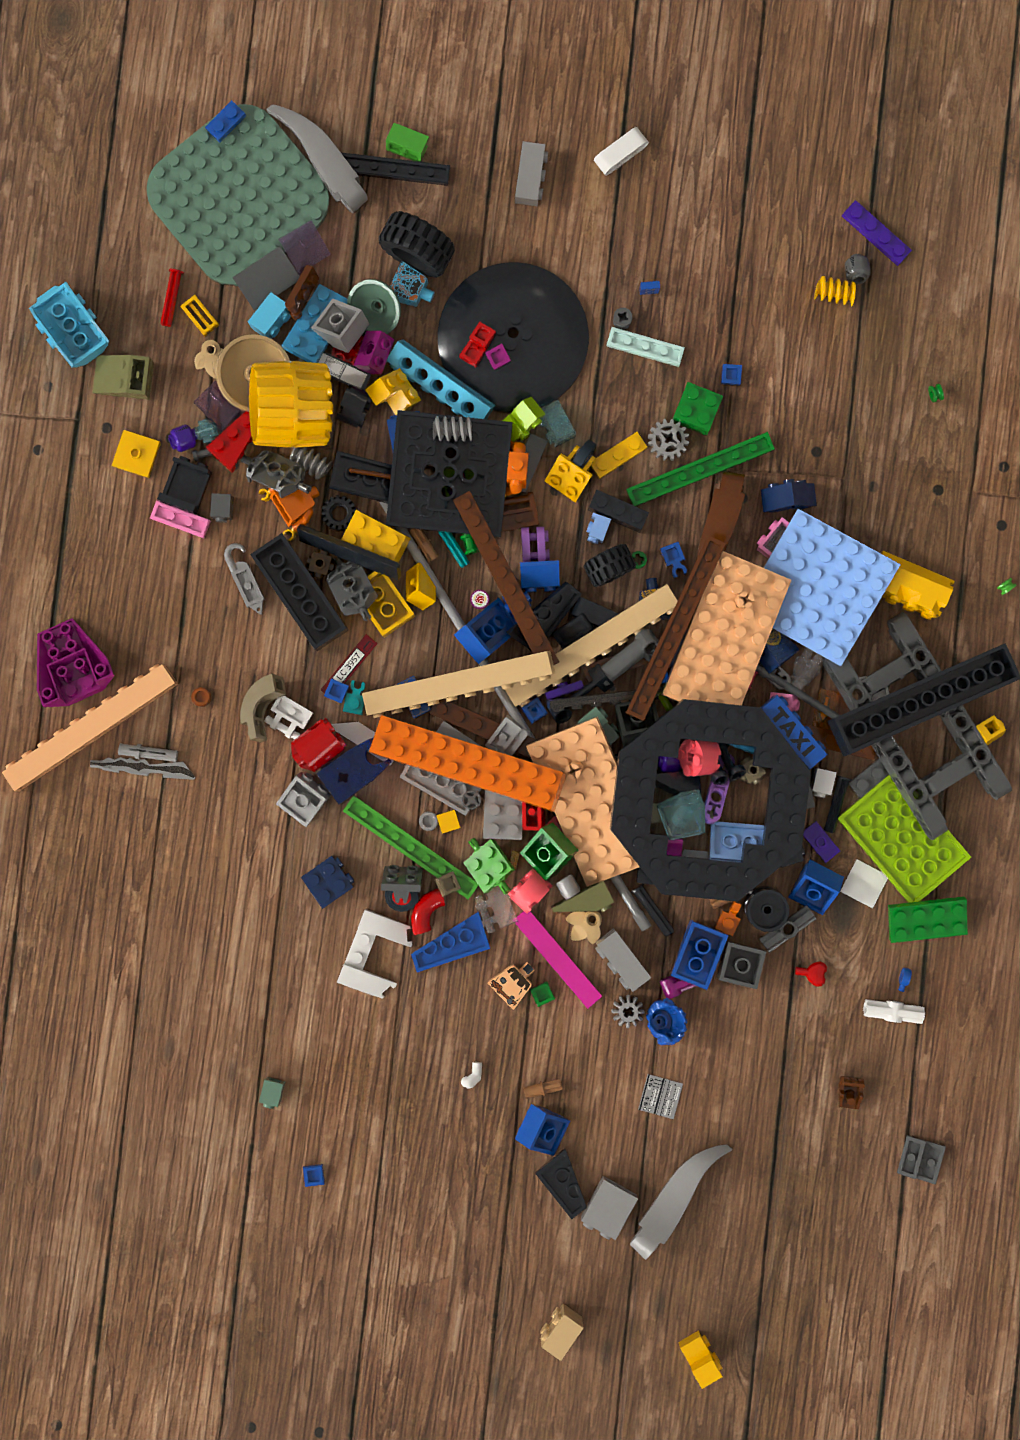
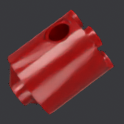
[291,718,347,772]

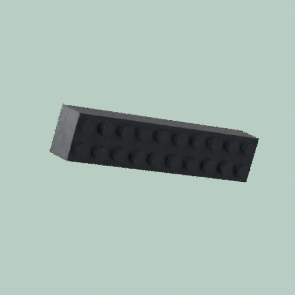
[827,643,1020,757]

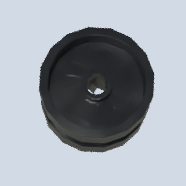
[744,886,789,932]

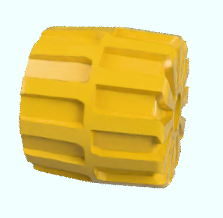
[249,361,333,448]

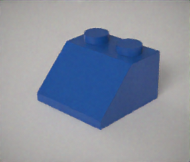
[520,560,560,593]
[788,860,844,915]
[515,1104,570,1156]

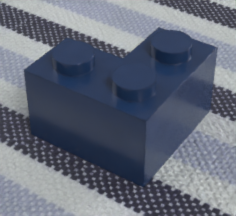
[761,479,817,513]

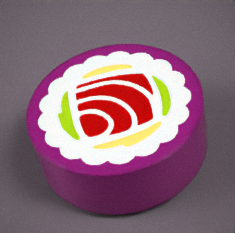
[470,590,489,609]

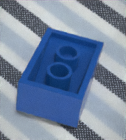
[454,598,517,664]
[671,919,728,990]

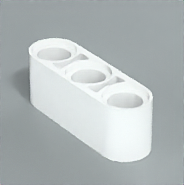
[594,127,649,176]

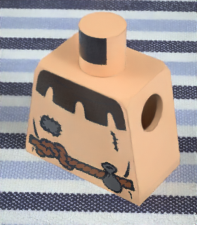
[488,962,535,1010]

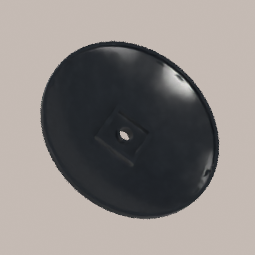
[438,262,589,413]

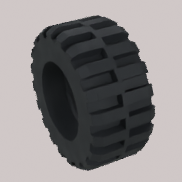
[379,211,455,278]

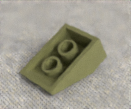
[551,880,614,912]

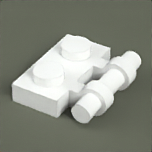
[264,696,314,739]

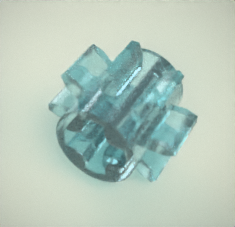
[195,419,218,444]

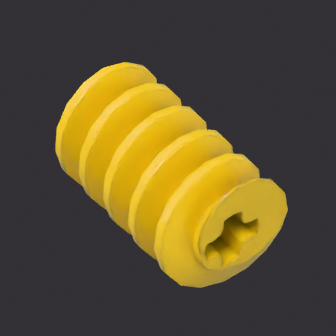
[814,276,856,307]

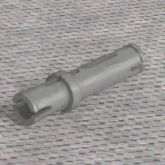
[118,743,178,762]

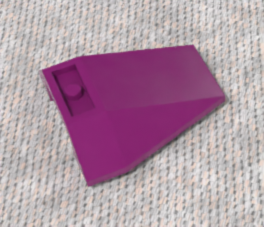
[37,618,115,707]

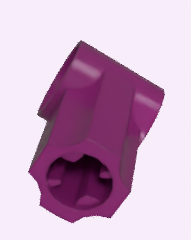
[659,976,696,999]

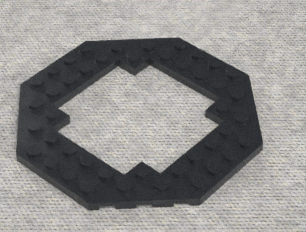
[610,699,811,902]

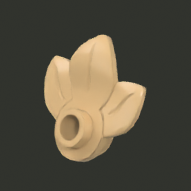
[194,340,223,378]
[566,911,602,944]

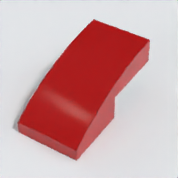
[459,322,496,368]

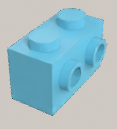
[248,292,291,339]

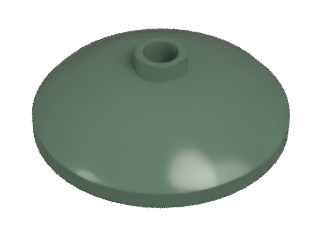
[347,279,401,334]

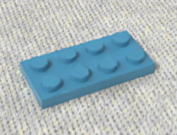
[282,284,348,363]

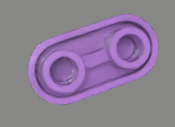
[521,527,550,562]

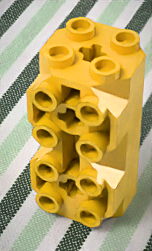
[881,551,955,620]

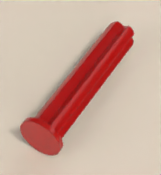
[160,268,184,327]

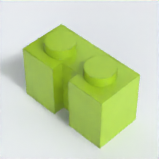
[503,397,546,442]

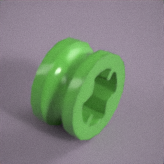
[997,578,1017,595]

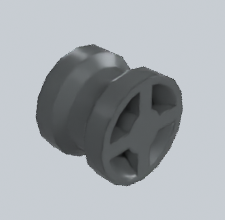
[613,308,632,330]
[462,790,481,809]

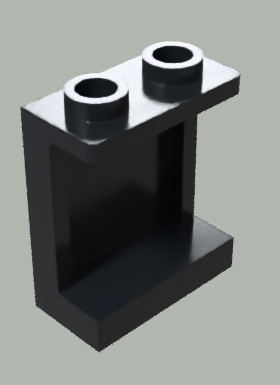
[157,456,212,515]

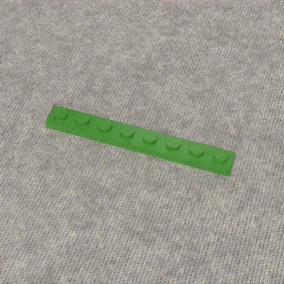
[343,795,478,900]

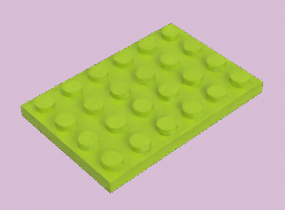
[838,775,971,903]

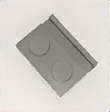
[485,715,530,756]

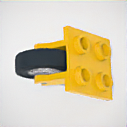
[545,440,597,502]

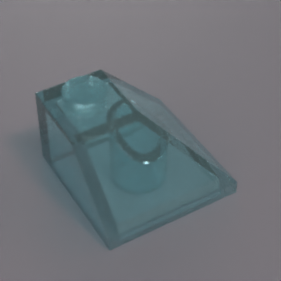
[657,789,705,840]

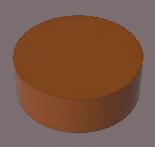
[191,687,212,707]

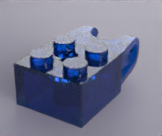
[316,737,392,805]

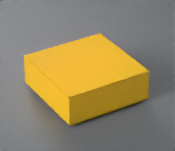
[436,810,461,834]

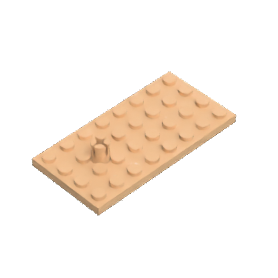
[661,551,791,705]
[526,716,639,887]

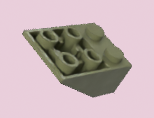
[93,355,154,400]

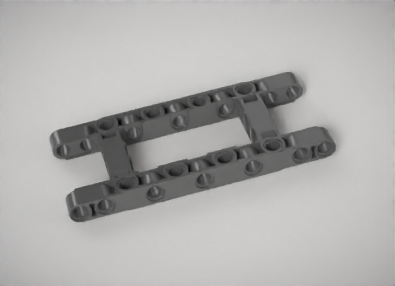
[822,612,1012,840]

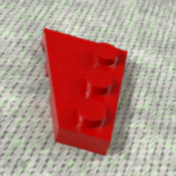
[206,411,253,473]

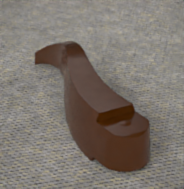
[697,472,745,559]

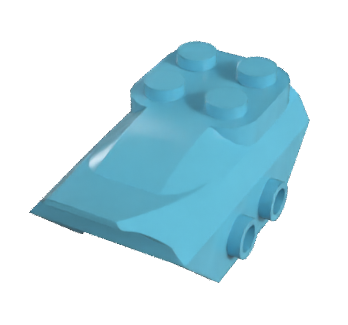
[29,282,109,367]

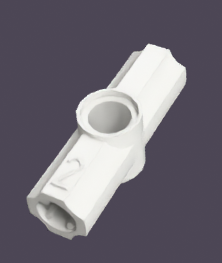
[863,999,925,1024]

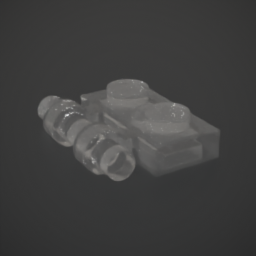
[475,887,519,934]

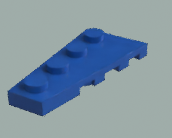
[411,912,490,972]

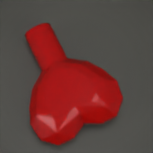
[795,961,827,987]

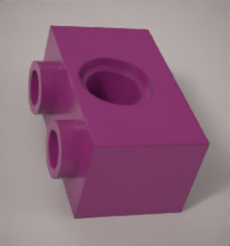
[354,331,394,374]

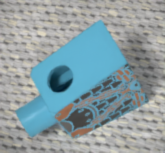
[390,261,435,307]

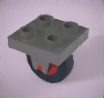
[381,865,423,912]

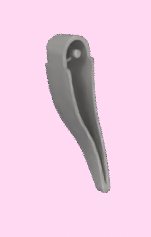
[266,105,368,213]
[630,1145,732,1260]

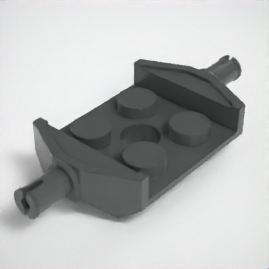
[241,450,312,498]
[326,556,378,621]

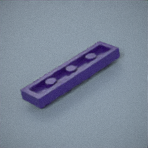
[842,200,912,266]

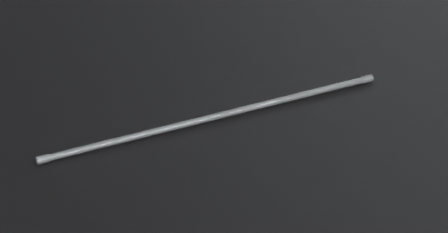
[379,502,652,931]

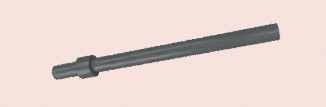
[755,664,840,719]

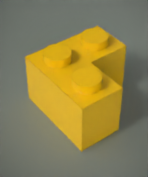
[365,368,421,415]
[679,1330,723,1389]

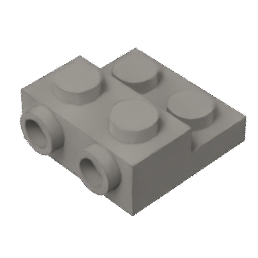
[276,772,331,827]

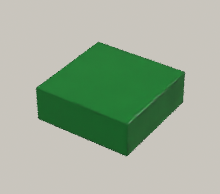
[530,981,555,1007]

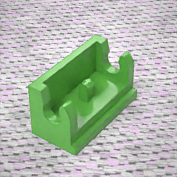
[386,123,429,162]

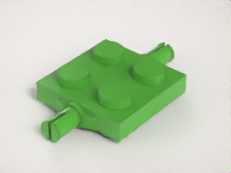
[463,838,515,895]

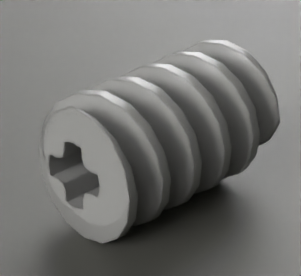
[433,416,472,442]
[289,447,333,480]

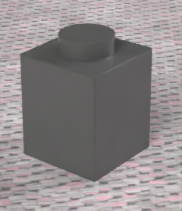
[210,493,234,523]

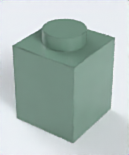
[259,1077,286,1109]

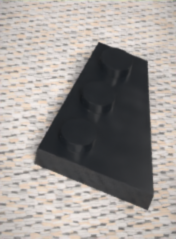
[535,1148,587,1219]

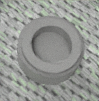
[419,812,438,831]

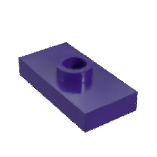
[545,680,584,700]
[803,821,840,863]

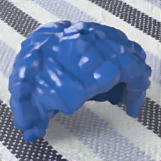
[646,998,688,1045]

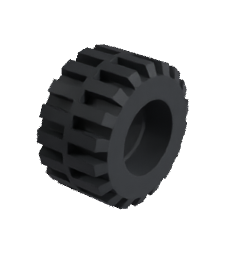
[583,544,637,587]

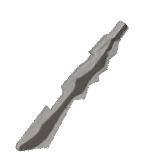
[90,757,195,780]

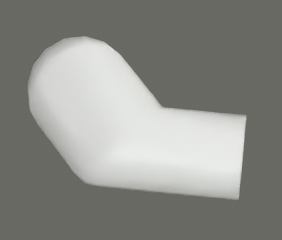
[461,1062,482,1089]

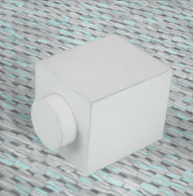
[810,768,836,798]

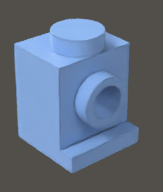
[586,513,611,544]

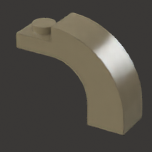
[240,674,286,743]

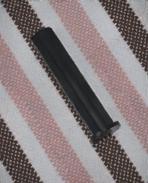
[824,775,852,833]
[631,883,674,936]

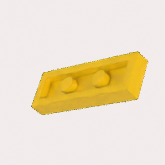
[591,432,648,480]

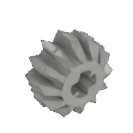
[611,994,645,1028]

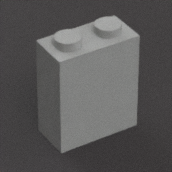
[581,1176,638,1240]

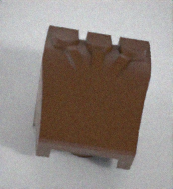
[839,1076,865,1110]

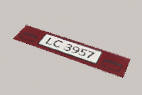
[321,634,378,693]

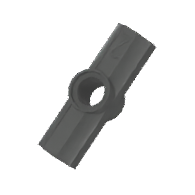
[759,905,816,953]

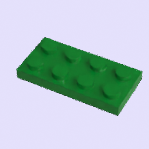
[888,896,968,943]

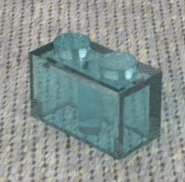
[540,400,576,447]

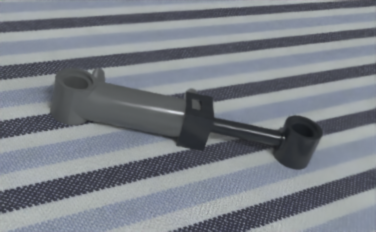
[547,629,659,724]

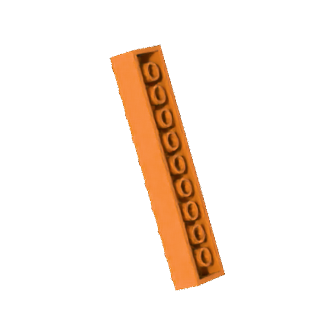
[369,715,566,812]

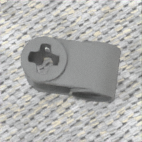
[555,874,581,900]

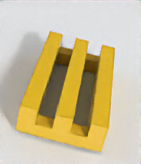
[180,295,219,337]

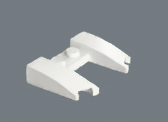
[337,909,412,999]

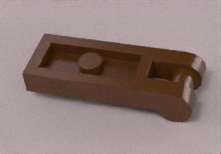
[285,265,319,320]

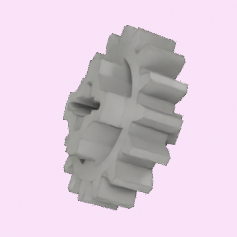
[648,419,689,461]

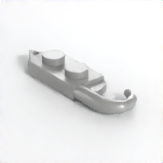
[224,543,265,615]

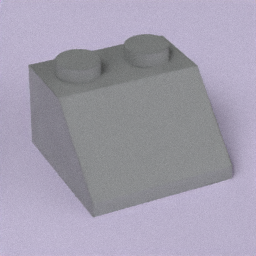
[311,299,369,353]

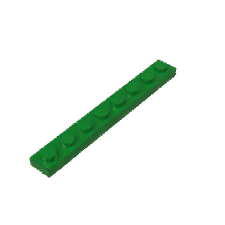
[626,432,775,506]

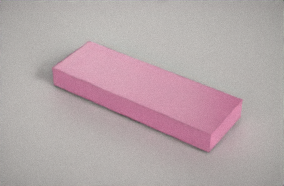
[150,500,211,538]

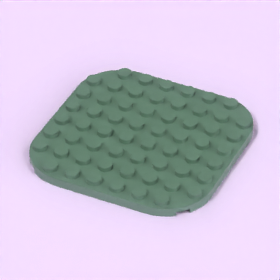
[147,104,329,286]

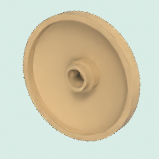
[216,334,290,412]

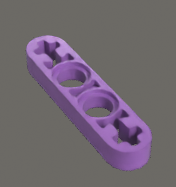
[702,755,735,824]

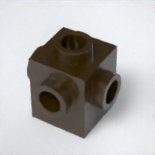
[306,550,335,579]

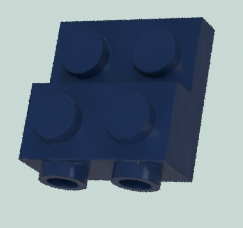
[301,855,355,909]

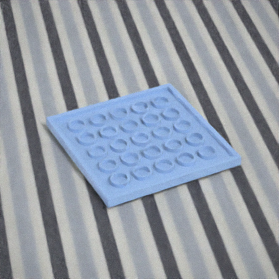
[764,509,901,666]

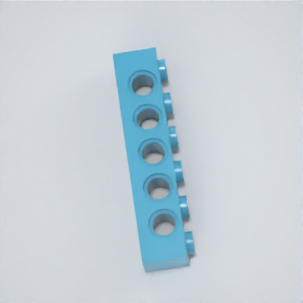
[387,339,496,419]

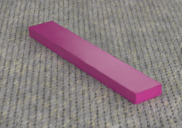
[513,911,602,1009]

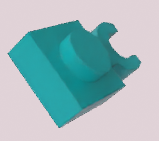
[343,680,366,715]

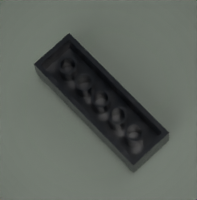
[250,533,348,651]

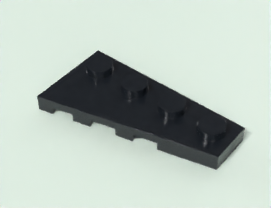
[506,582,582,652]

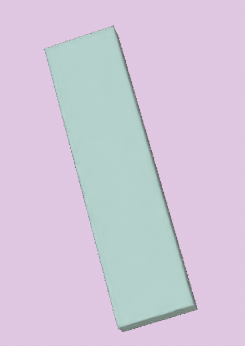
[606,327,685,367]

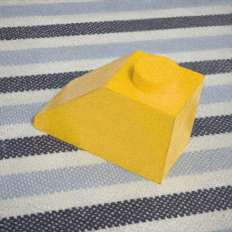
[406,563,436,610]

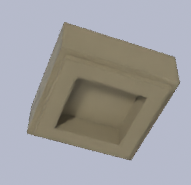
[435,871,461,897]

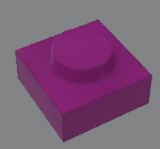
[485,344,511,370]

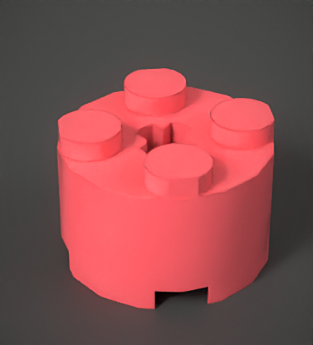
[677,739,721,777]
[508,868,553,914]

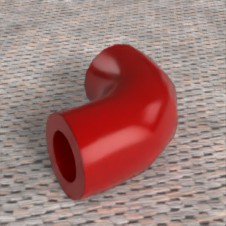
[411,888,445,935]

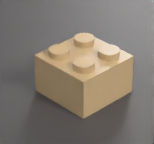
[540,1304,583,1361]

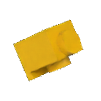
[976,715,1006,745]

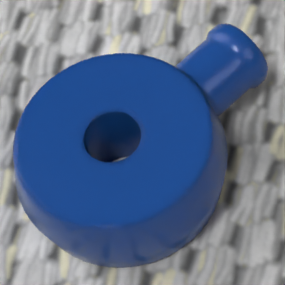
[898,968,912,992]

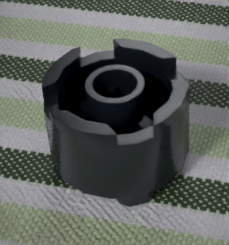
[336,383,372,428]

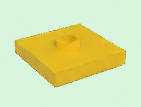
[112,430,161,478]

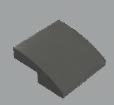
[897,1135,946,1185]

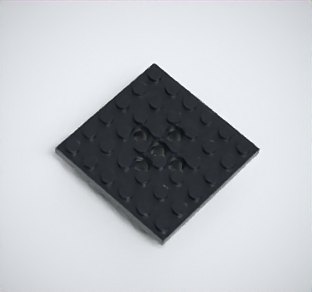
[386,410,513,538]

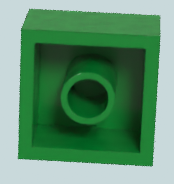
[673,382,723,436]
[520,822,579,881]

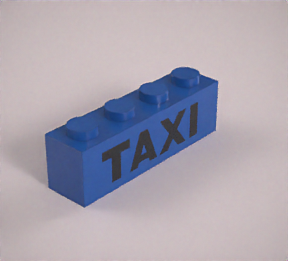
[760,695,828,770]

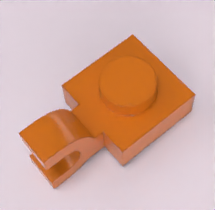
[715,901,742,936]

